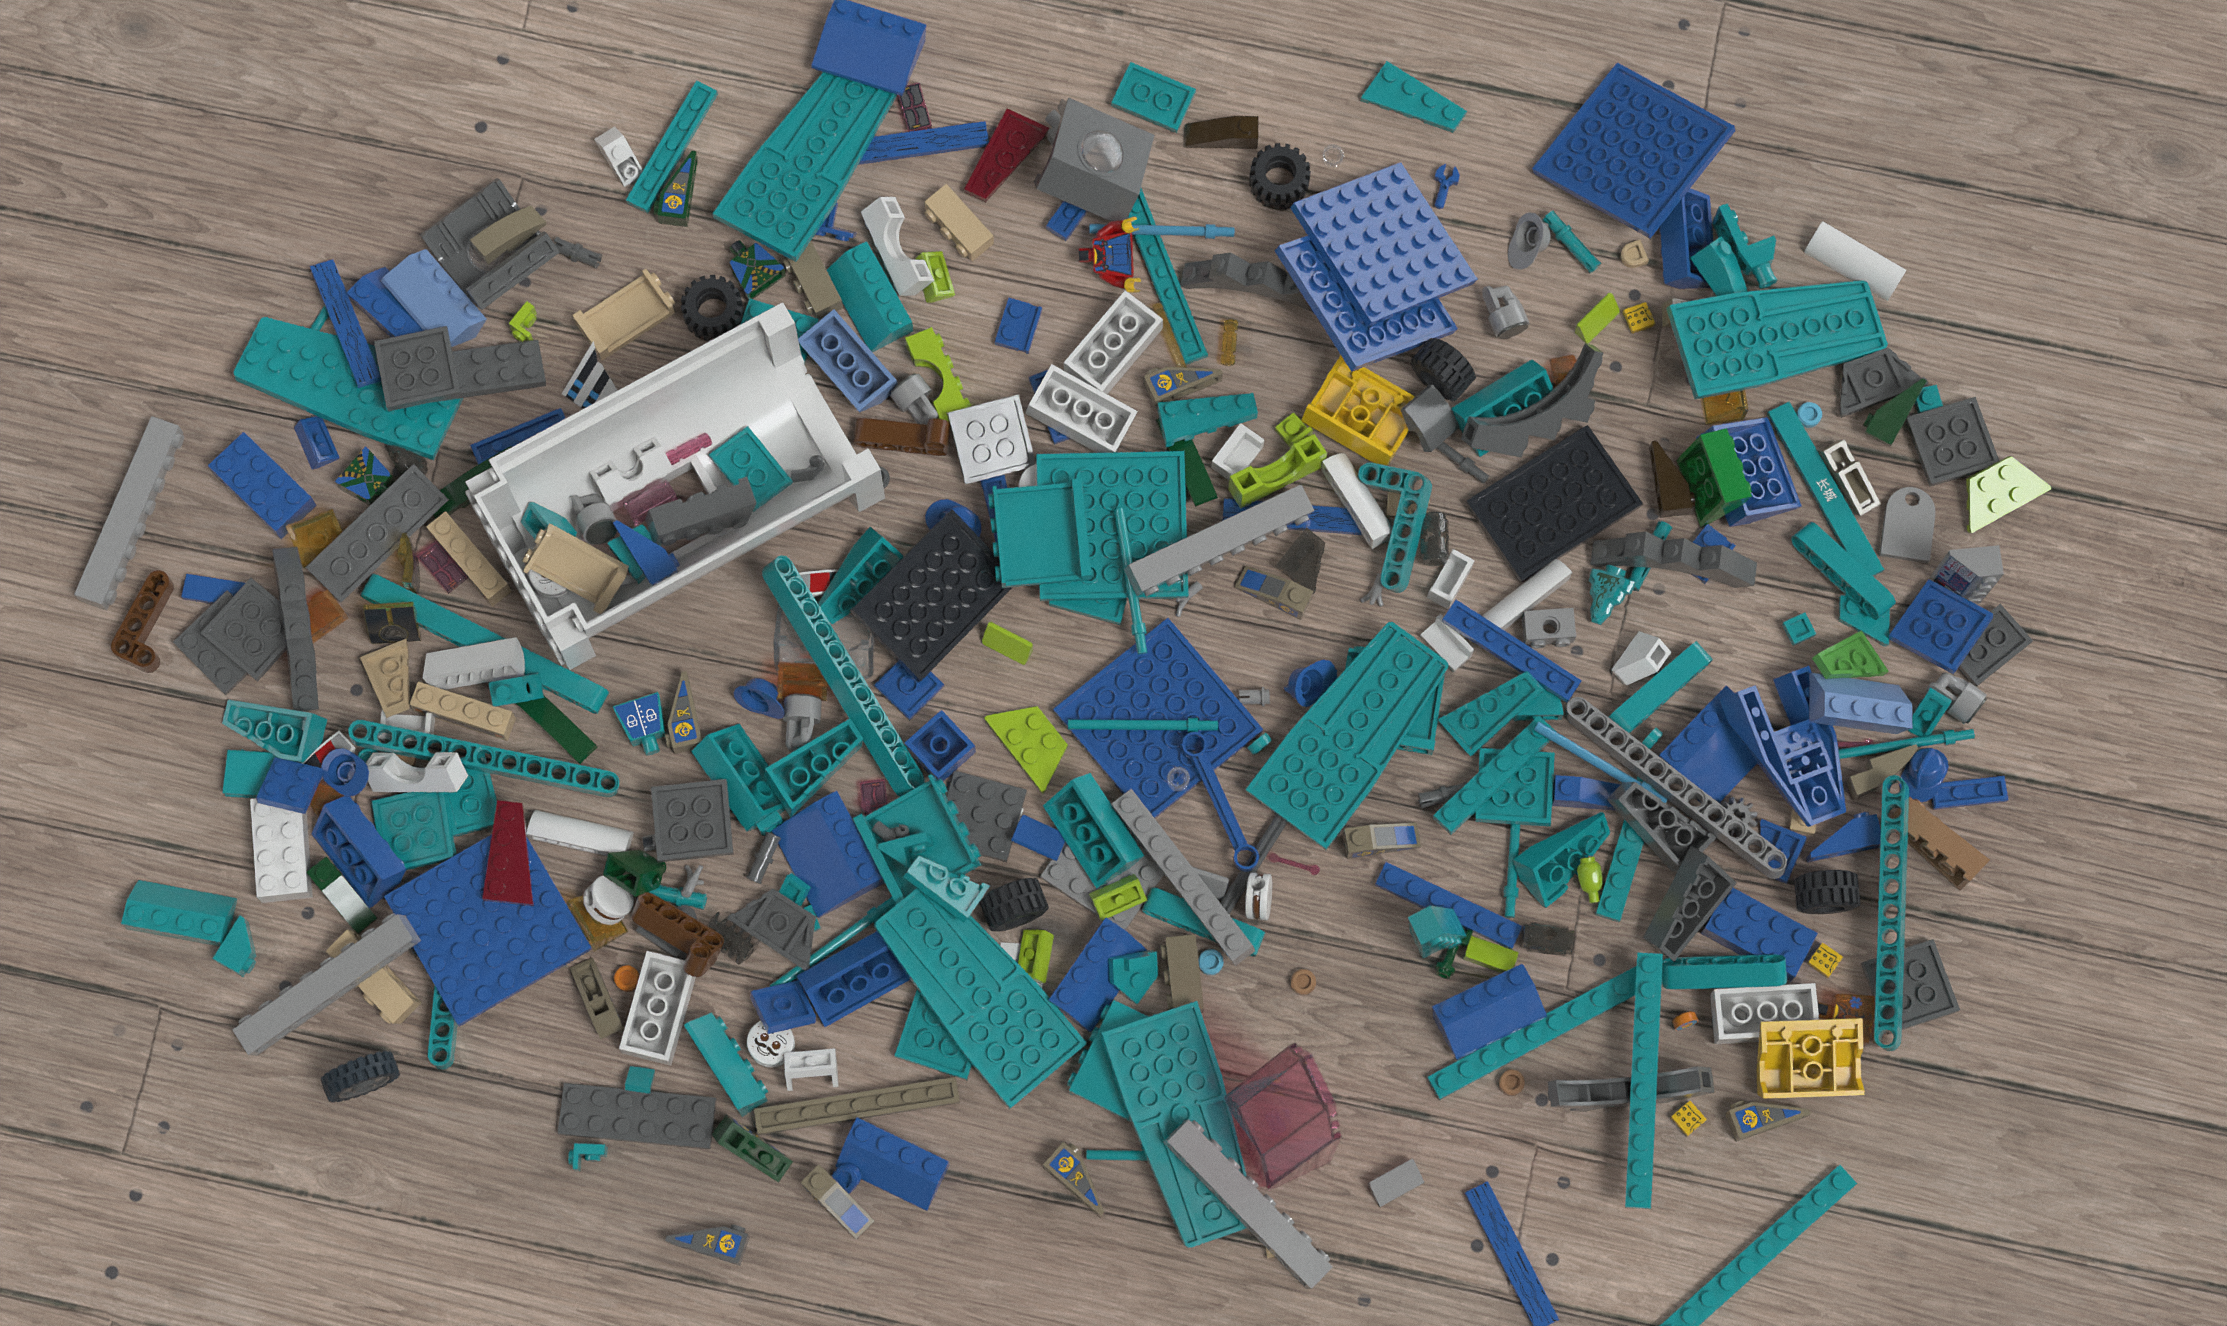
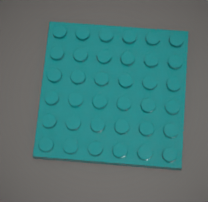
[1036,451,1189,601]

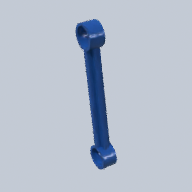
[1182,732,1259,872]

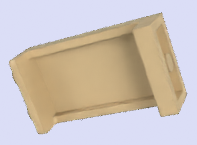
[572,269,675,361]
[522,523,629,614]

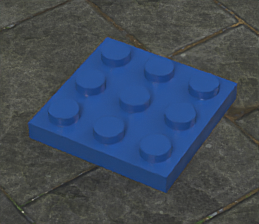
[1889,579,1993,675]

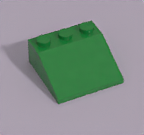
[1676,428,1752,527]

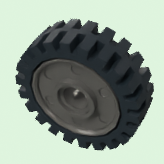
[320,1051,400,1103]

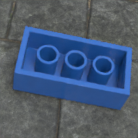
[208,432,317,539]
[1701,888,1818,982]

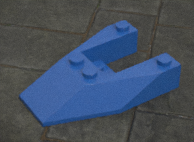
[1719,666,1846,827]

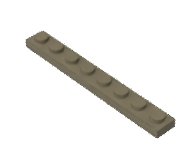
[754,1077,960,1135]

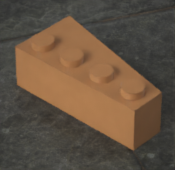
[1890,796,1990,891]

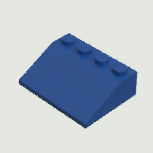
[811,0,927,96]
[1696,417,1802,527]
[1659,685,1757,804]
[772,791,885,918]

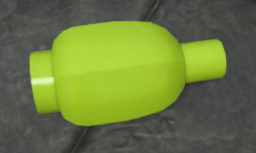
[1577,856,1602,903]

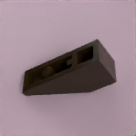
[1185,116,1259,149]
[1649,440,1695,518]

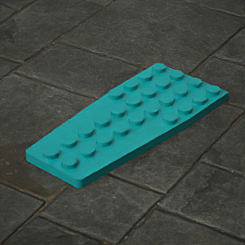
[713,72,897,262]
[1666,280,1888,400]
[233,317,464,460]
[1246,622,1449,850]
[874,888,1087,1109]
[1100,1001,1247,1248]

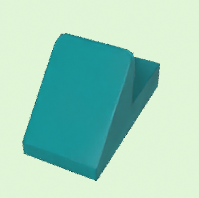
[1908,687,1952,737]
[878,832,934,869]

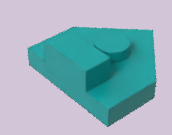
[1108,950,1158,1005]

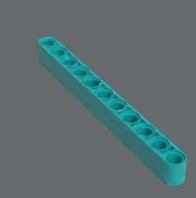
[762,555,925,797]
[360,574,610,714]
[348,720,619,797]
[1874,775,1909,1052]

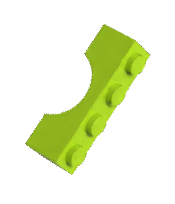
[905,327,971,422]
[1228,434,1327,508]

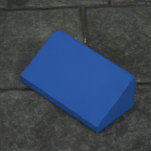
[294,416,340,470]
[1011,815,1065,861]

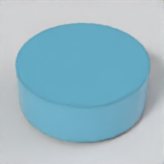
[1797,402,1822,428]
[1198,949,1224,976]

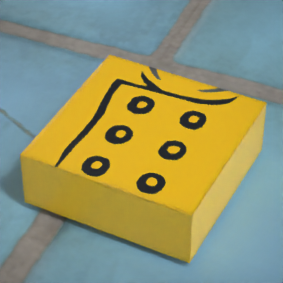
[1623,302,1655,334]
[1807,942,1843,978]
[1670,1101,1707,1137]

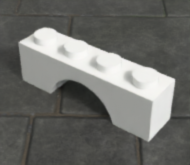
[861,197,934,296]
[366,752,468,793]

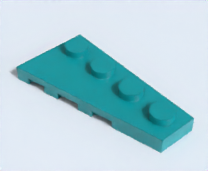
[1360,61,1467,133]
[1157,393,1258,447]
[1438,671,1545,756]

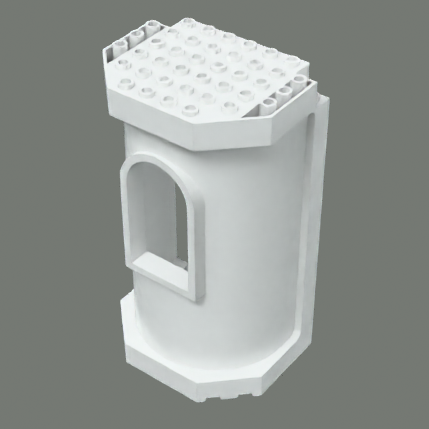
[465,302,885,670]

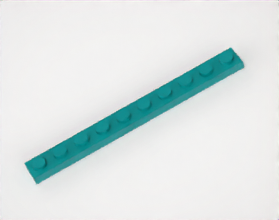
[1625,952,1663,1210]
[1427,966,1637,1100]
[1660,1165,1858,1326]

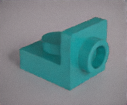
[569,1143,608,1172]

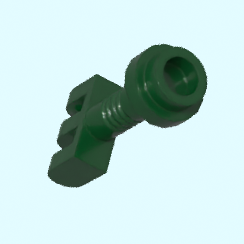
[1435,927,1473,979]

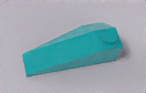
[818,527,903,625]
[222,700,328,763]

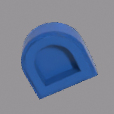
[831,1163,861,1194]

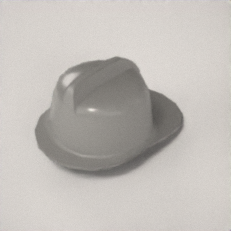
[1508,212,1551,270]

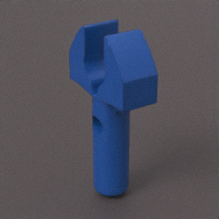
[1434,164,1460,209]

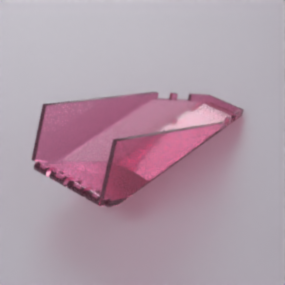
[1224,1043,1342,1191]

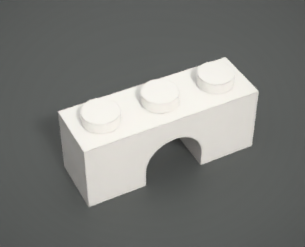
[590,437,673,505]

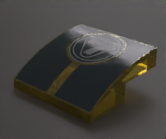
[397,533,420,595]
[363,602,421,644]

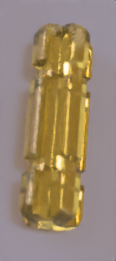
[1221,319,1238,366]

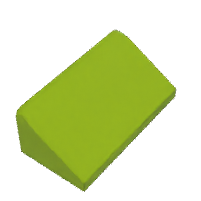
[915,251,955,303]
[1575,293,1620,344]
[982,622,1033,665]
[1089,874,1147,921]
[1018,929,1054,983]
[1463,936,1519,973]

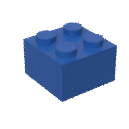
[905,710,976,781]

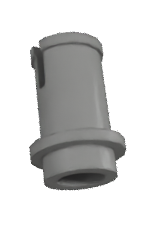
[1239,687,1270,707]

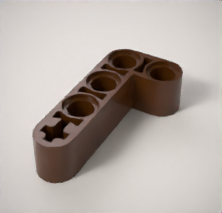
[853,418,950,456]
[111,570,174,673]
[631,892,724,977]

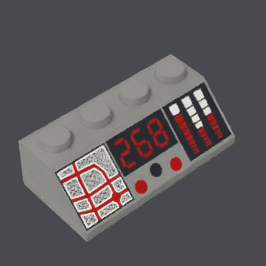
[1930,545,2004,604]

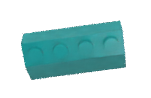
[827,241,913,353]
[1451,359,1554,457]
[691,723,786,832]
[1043,773,1145,889]
[121,880,237,947]
[684,1013,768,1117]

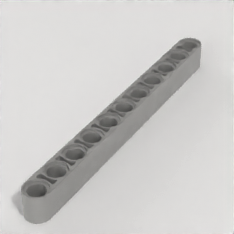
[1566,697,1787,879]

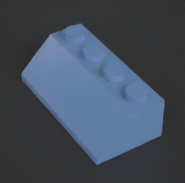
[381,249,487,347]
[798,309,898,413]
[1809,673,1912,734]

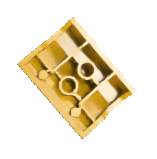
[1301,355,1415,466]
[1757,1018,1865,1099]

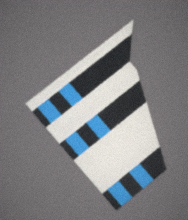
[562,341,618,409]

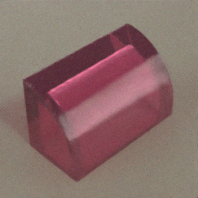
[622,479,678,526]

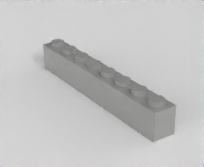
[74,416,184,611]
[1124,485,1314,597]
[1112,789,1255,966]
[232,914,421,1056]
[1163,1120,1332,1289]

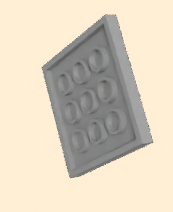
[1040,806,1180,930]

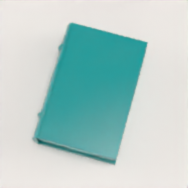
[223,749,298,799]

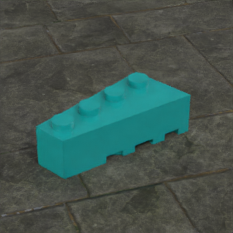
[764,719,864,818]
[1408,906,1467,959]

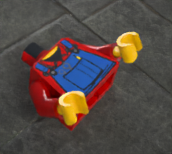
[1079,217,1141,293]

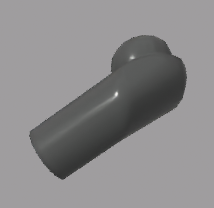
[791,455,825,483]
[872,821,909,842]

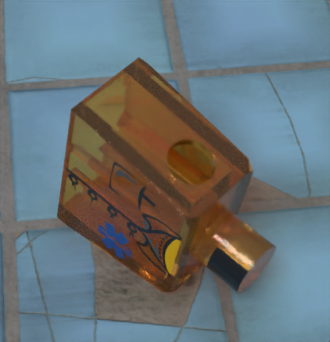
[1817,994,1875,1047]

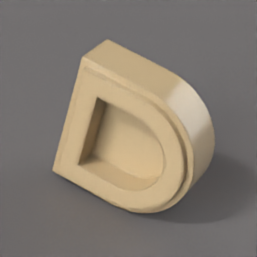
[1620,240,1649,268]

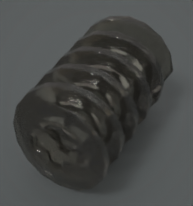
[707,911,760,965]

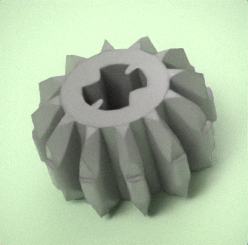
[1714,797,1757,837]

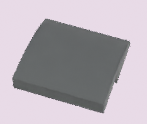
[1401,385,1459,452]

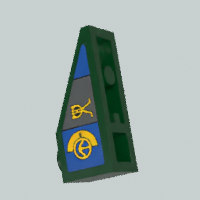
[654,151,698,227]
[712,1114,793,1183]

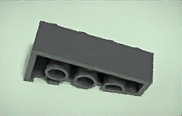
[1607,782,1717,872]
[1643,846,1737,961]

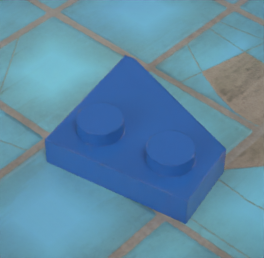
[1760,819,1807,884]

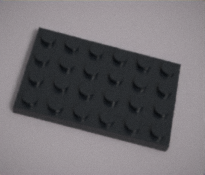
[1465,425,1643,583]
[850,509,1013,682]

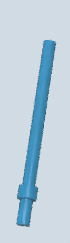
[1089,224,1235,239]
[1534,721,1668,803]

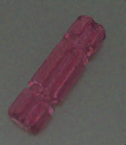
[666,433,712,465]

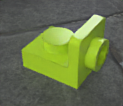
[509,301,537,342]
[1275,412,1313,448]

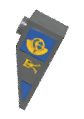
[665,1224,750,1266]

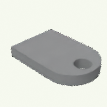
[1879,487,1936,564]

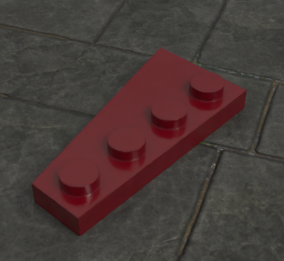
[964,108,1050,202]
[483,800,534,906]

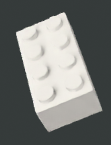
[1064,290,1163,394]
[1025,364,1138,453]
[250,798,313,903]
[619,951,696,1066]
[1710,983,1819,1044]

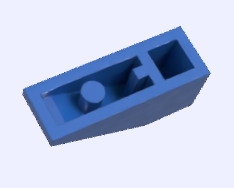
[613,520,680,587]
[1552,775,1621,810]
[1806,812,1881,863]

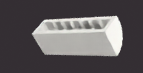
[1804,221,1906,301]
[1321,453,1393,549]
[1482,559,1572,630]
[423,637,525,690]
[527,810,634,856]

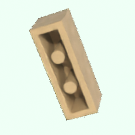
[924,184,994,261]

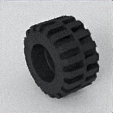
[1249,143,1311,210]
[681,275,744,341]
[1410,338,1476,401]
[1794,870,1860,914]
[979,878,1049,932]

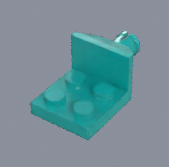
[1712,203,1778,289]

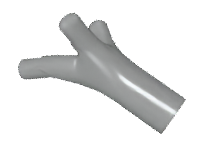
[1360,573,1384,607]
[1172,581,1203,617]
[681,865,704,898]

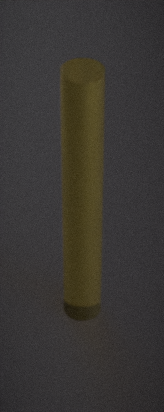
[1152,303,1187,368]

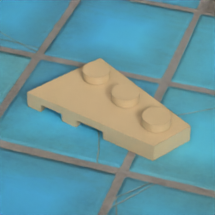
[360,639,410,718]

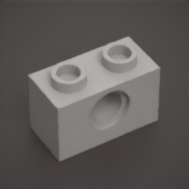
[1522,608,1576,649]

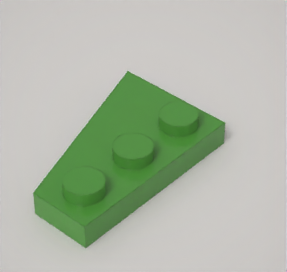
[1812,630,1889,679]

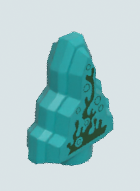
[1589,565,1636,625]

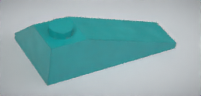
[1691,236,1748,296]
[1513,812,1611,908]

